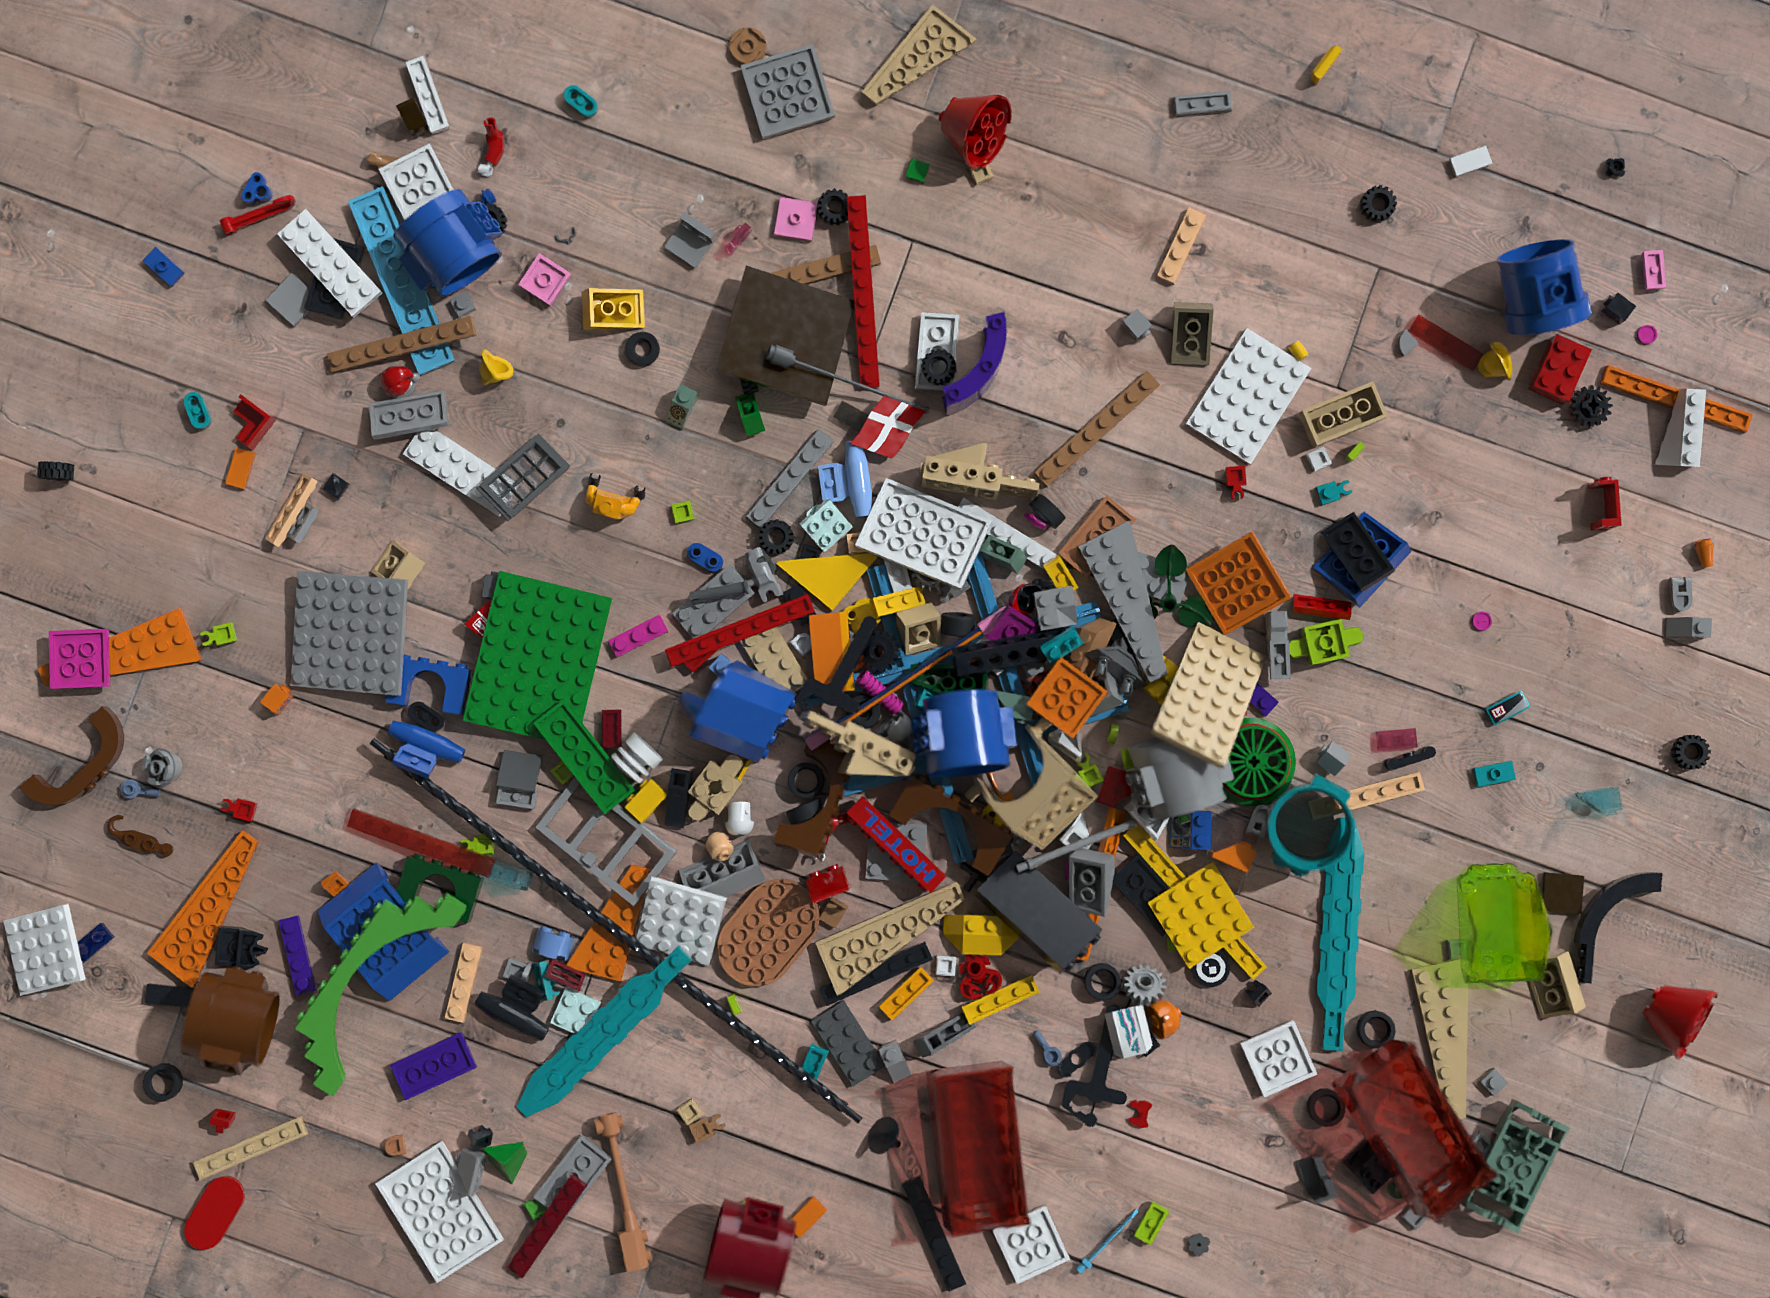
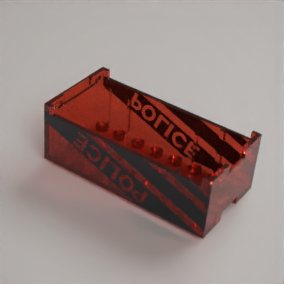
[1331,1039,1499,1222]
[926,1061,1031,1236]

